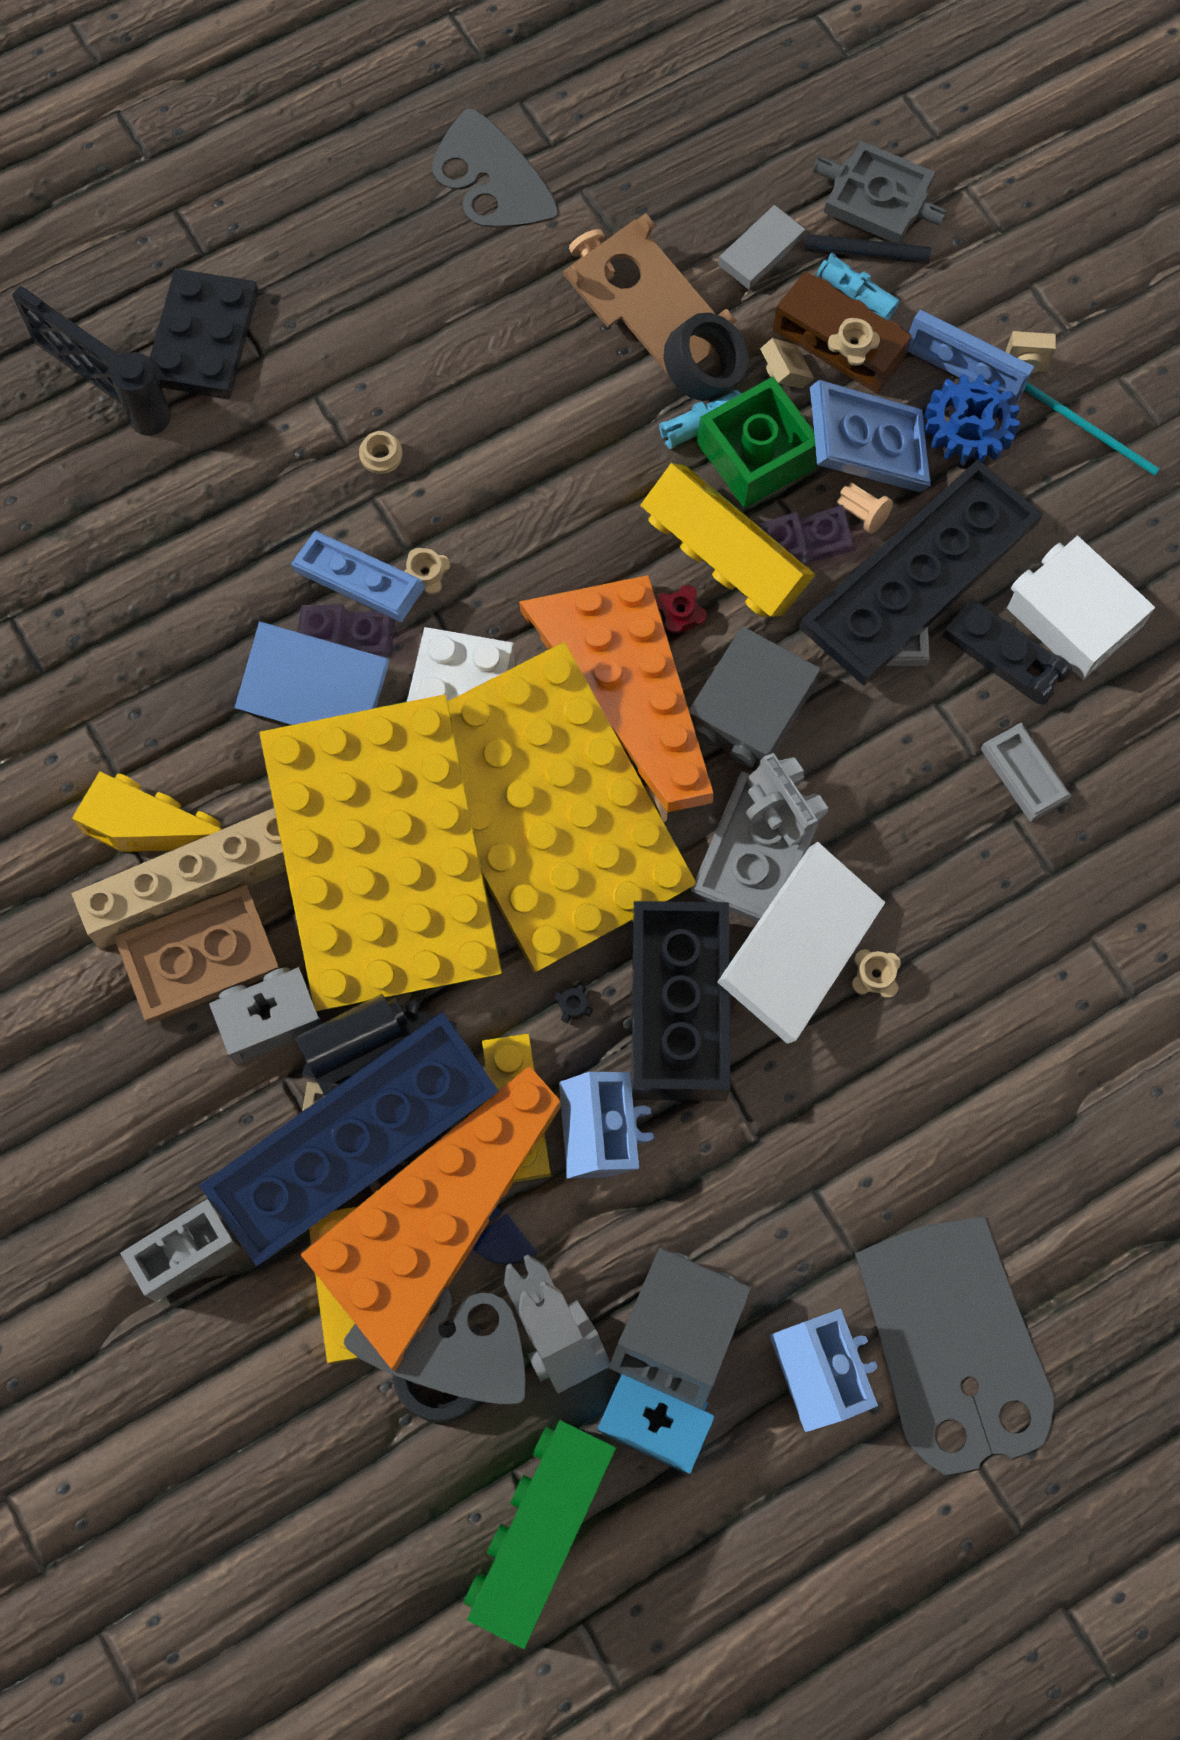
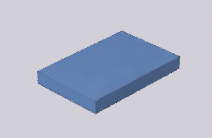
[810,380,931,492]
[235,621,390,725]

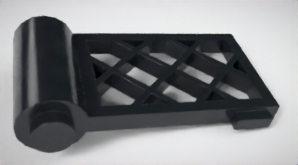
[12,286,171,436]
[295,994,450,1194]

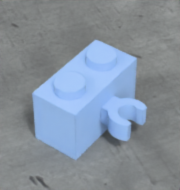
[559,1072,654,1178]
[769,1309,878,1432]

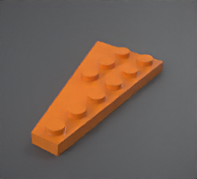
[519,575,713,812]
[300,1065,562,1372]

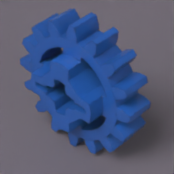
[924,374,1020,466]

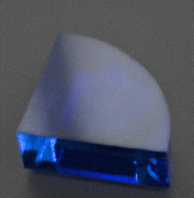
[472,1213,537,1264]

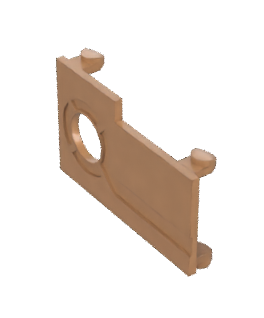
[563,213,737,373]

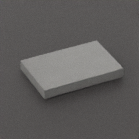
[690,771,819,923]

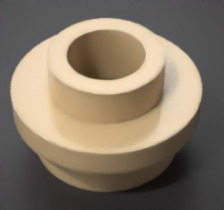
[359,431,403,474]

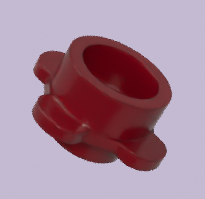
[656,585,706,633]

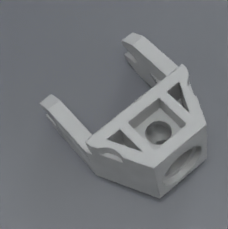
[504,1255,610,1394]

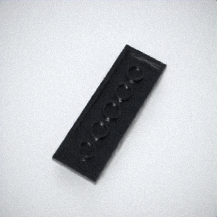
[799,459,1043,686]

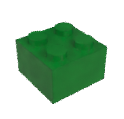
[697,377,817,509]

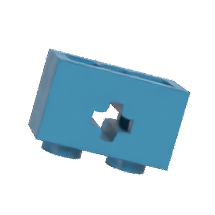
[597,1374,715,1475]

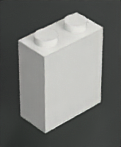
[1007,535,1155,680]

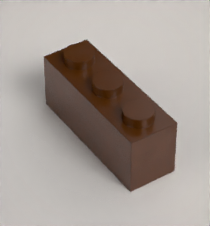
[773,271,912,394]

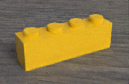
[640,463,816,618]

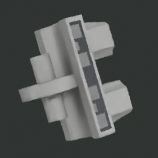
[746,753,828,847]

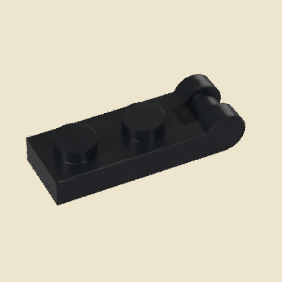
[943,598,1072,705]

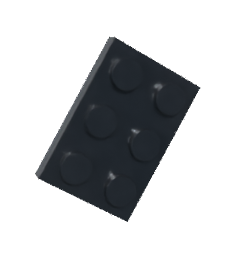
[149,268,259,399]

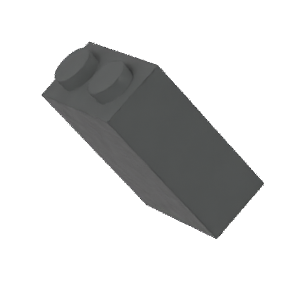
[689,626,821,768]
[609,1248,751,1410]

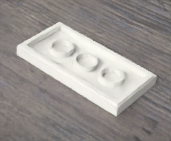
[717,842,885,1044]

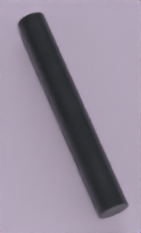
[805,234,931,264]

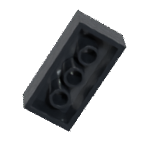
[631,901,730,1101]

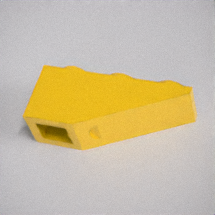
[72,771,222,852]

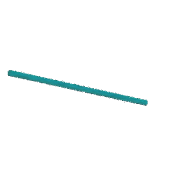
[1024,382,1160,476]

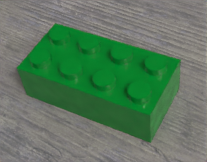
[463,1420,616,1649]

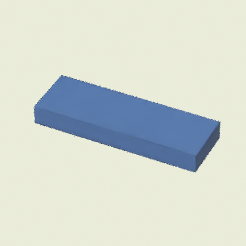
[907,310,1035,405]
[291,530,425,622]

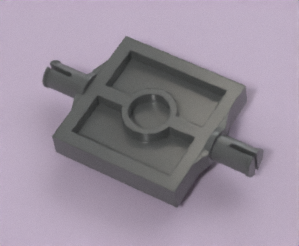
[813,141,948,244]

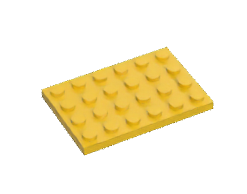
[448,641,696,973]
[259,694,502,1011]

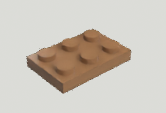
[114,884,280,1025]

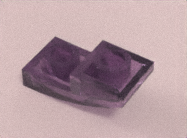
[757,505,856,563]
[297,604,396,658]

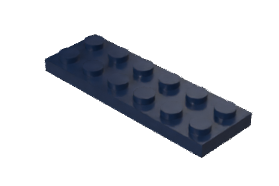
[199,1012,499,1266]

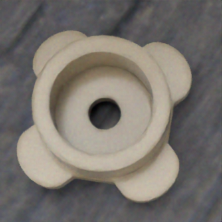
[828,318,880,366]
[404,548,450,595]
[852,949,901,998]

